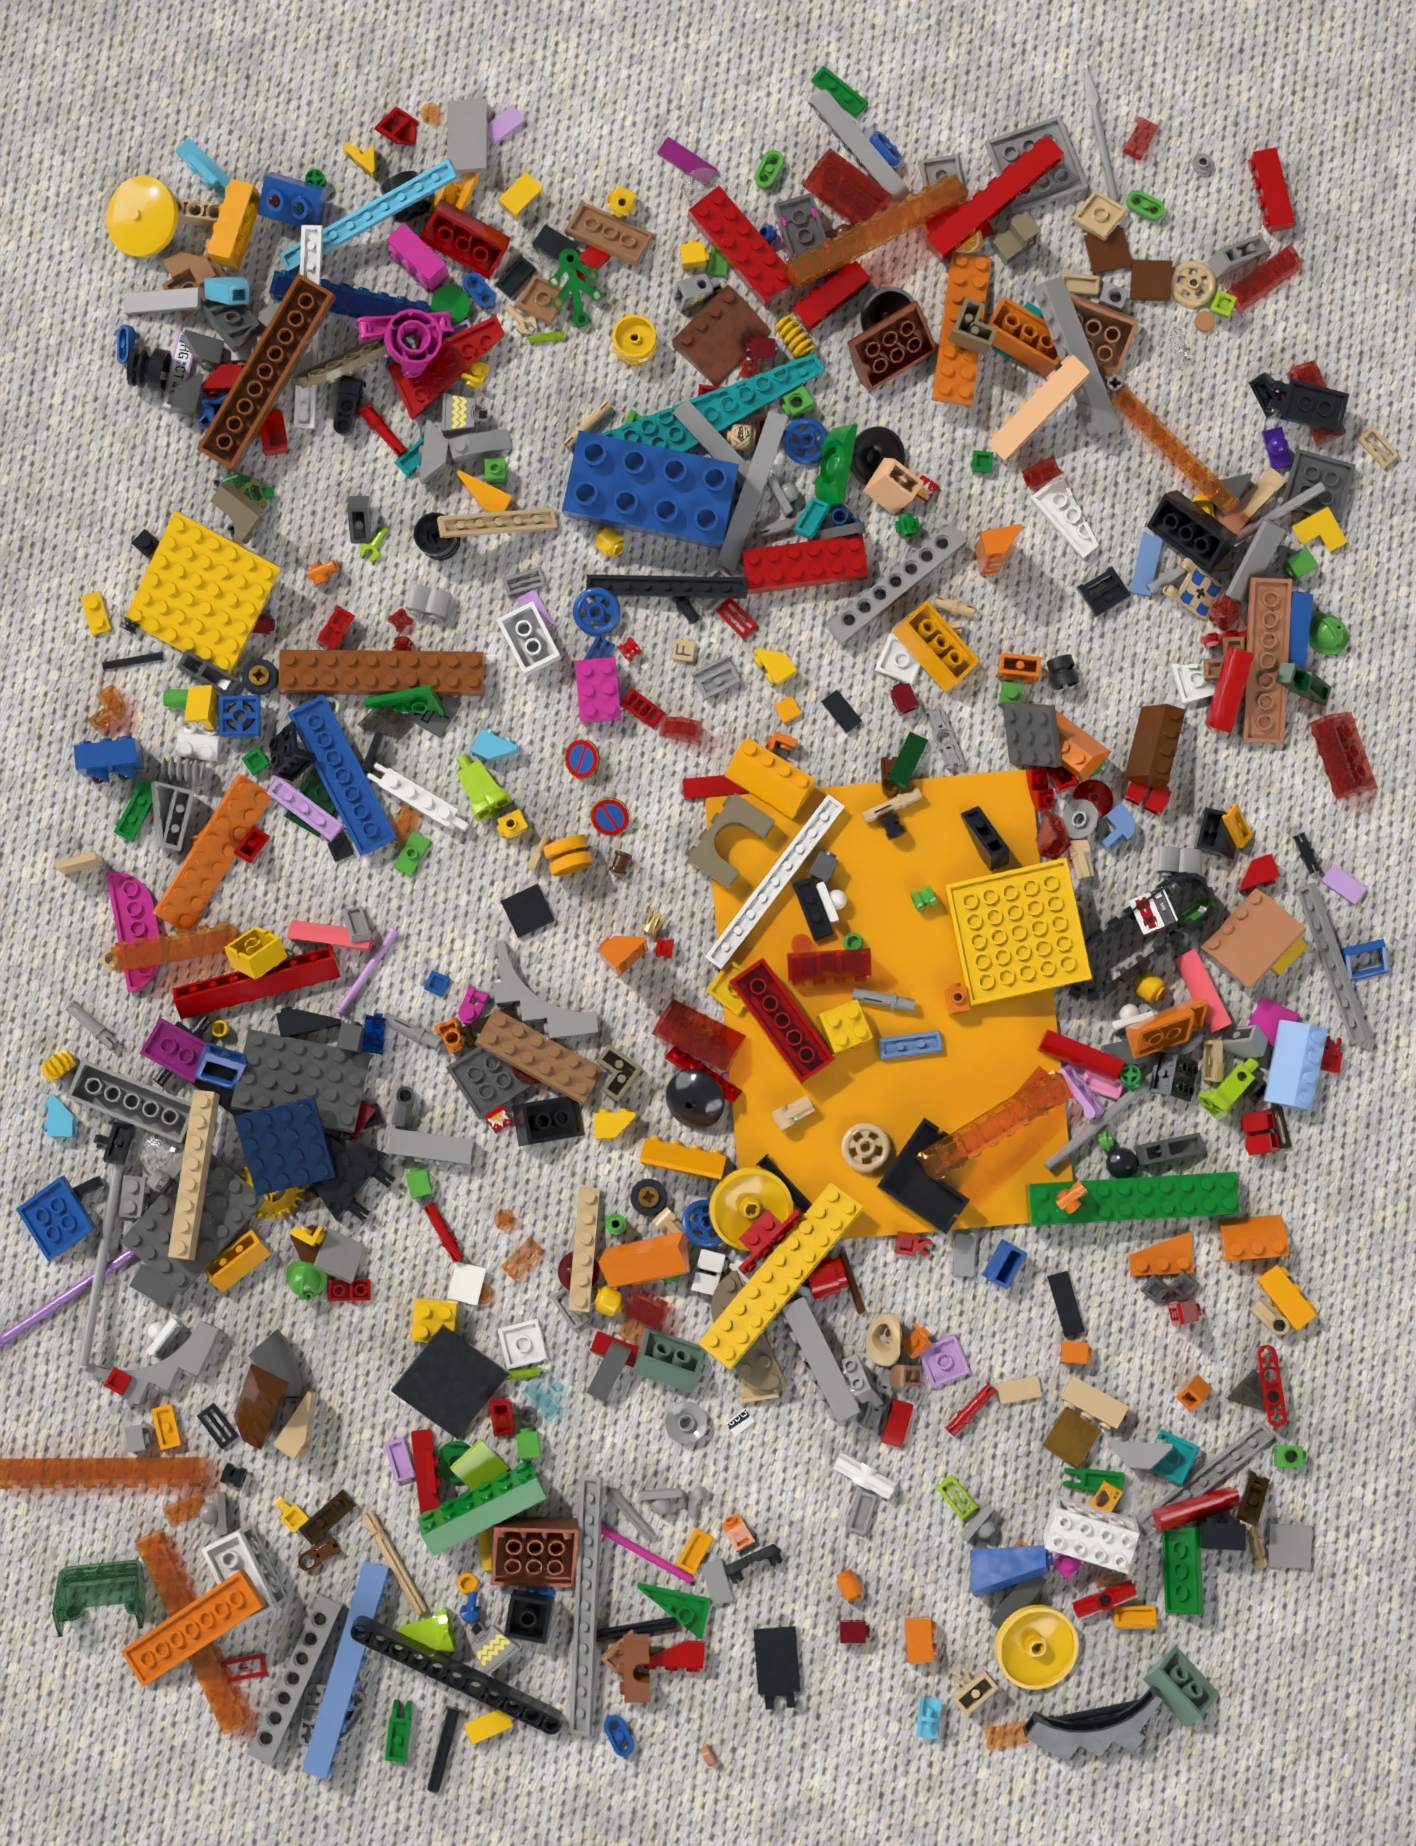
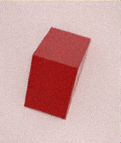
[1045,766,1079,795]

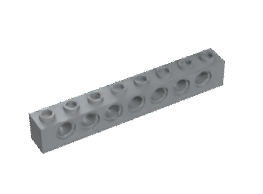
[827,522,967,646]
[247,1594,344,1765]

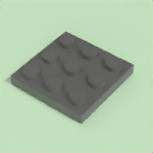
[1281,448,1356,523]
[1002,702,1062,767]
[446,1047,532,1120]

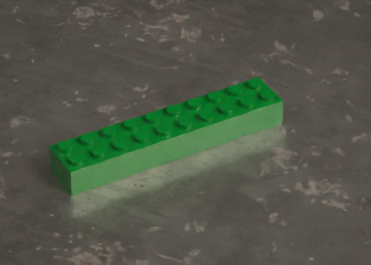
[1025,1172,1240,1227]

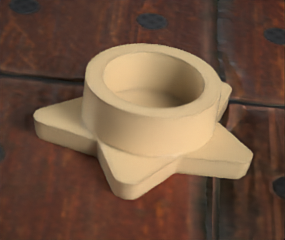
[98,946,123,973]

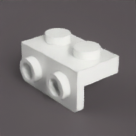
[177,725,221,761]

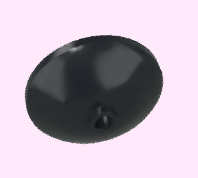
[860,287,915,332]
[850,426,905,486]
[666,1069,725,1129]

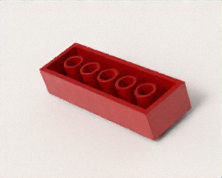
[688,185,796,307]
[742,534,868,595]
[729,958,835,1084]

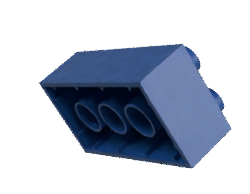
[562,430,739,550]

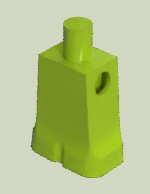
[456,754,512,821]
[1197,1058,1259,1120]
[395,1607,457,1652]

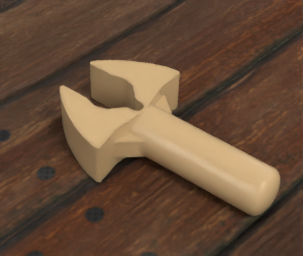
[505,305,537,336]
[527,835,550,871]

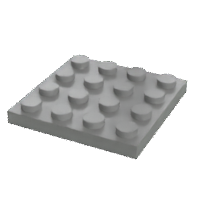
[985,115,1088,216]

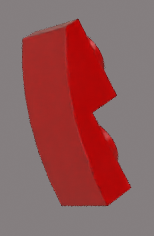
[575,246,611,281]
[1026,767,1055,811]
[327,1279,371,1301]
[881,1399,913,1448]

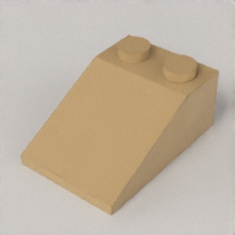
[273,1391,317,1459]

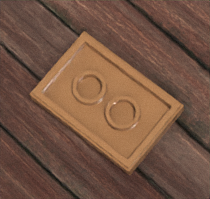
[162,254,229,318]

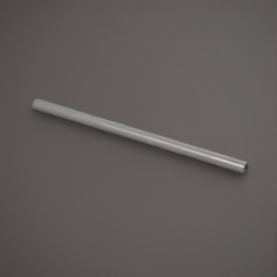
[1147,482,1325,595]
[1043,1031,1206,1171]
[78,1164,124,1366]

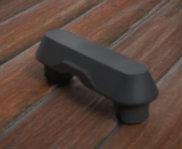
[726,1544,783,1584]

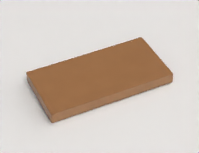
[565,202,654,267]

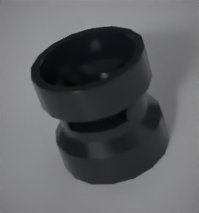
[879,813,906,841]
[220,1462,248,1489]

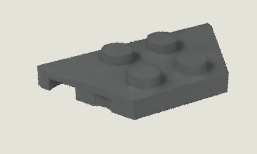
[199,298,260,353]

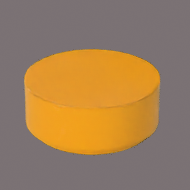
[457,1573,478,1594]

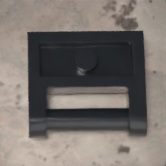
[1076,566,1131,617]

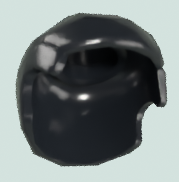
[1106,1147,1138,1179]

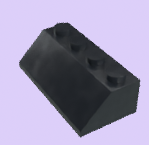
[1146,490,1238,573]

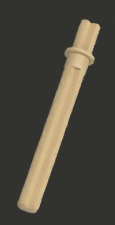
[362,1510,427,1615]

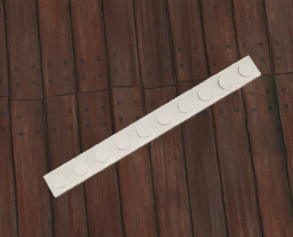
[294,225,323,429]
[705,794,845,970]

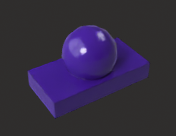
[1262,427,1292,470]

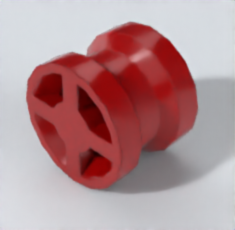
[617,637,642,663]
[655,937,674,959]

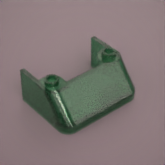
[52,1560,146,1637]

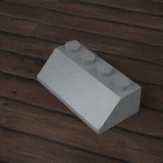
[1225,518,1288,604]

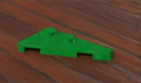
[364,685,446,716]
[637,1582,711,1639]

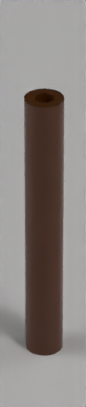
[838,1252,866,1314]

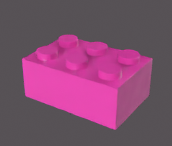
[386,223,449,293]
[575,657,622,724]

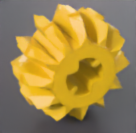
[40,1050,77,1082]

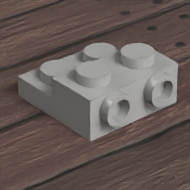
[841,1353,883,1407]

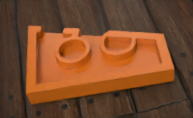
[1129,1231,1194,1276]

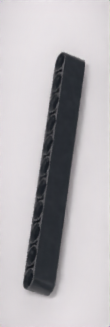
[350,1615,562,1735]

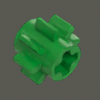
[895,513,920,537]

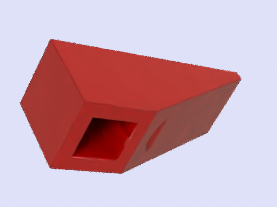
[639,1640,705,1672]

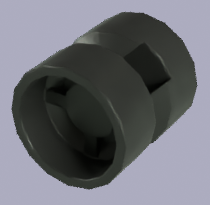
[1046,654,1080,690]

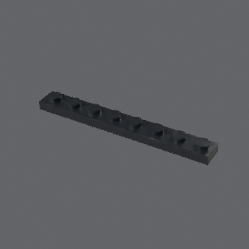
[586,574,748,599]

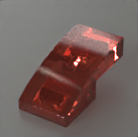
[1122,117,1159,161]

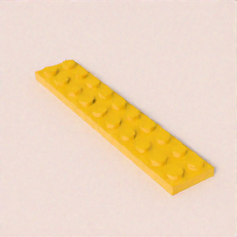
[698,1183,864,1371]

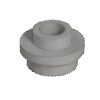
[1192,153,1212,173]

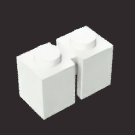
[691,1249,729,1295]

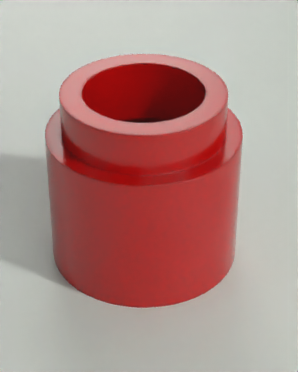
[807,1256,849,1300]

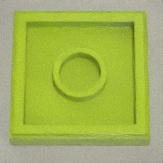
[450,1438,509,1491]

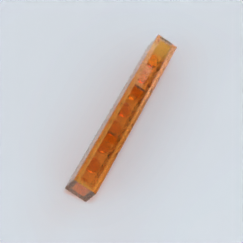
[1111,386,1241,516]

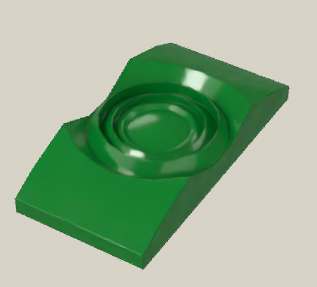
[814,424,858,506]

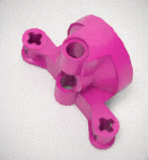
[356,309,455,378]

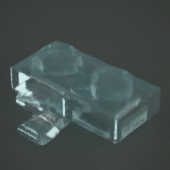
[521,1378,564,1423]

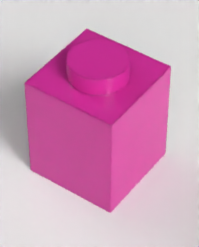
[1053,1553,1082,1579]

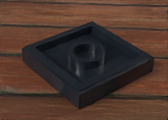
[501,884,555,938]

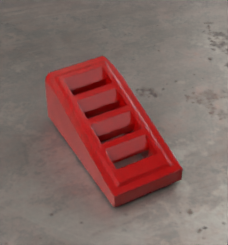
[620,688,665,729]

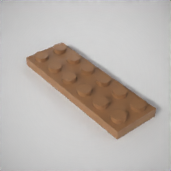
[475,1008,603,1105]

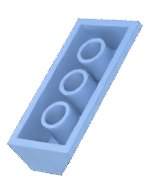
[1263,1020,1328,1111]

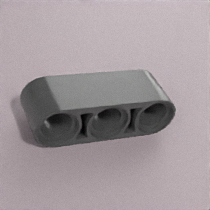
[586,1340,632,1402]

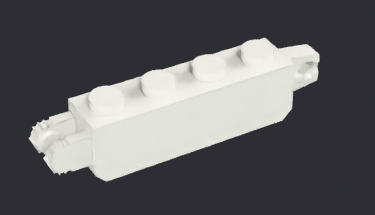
[366,762,469,832]

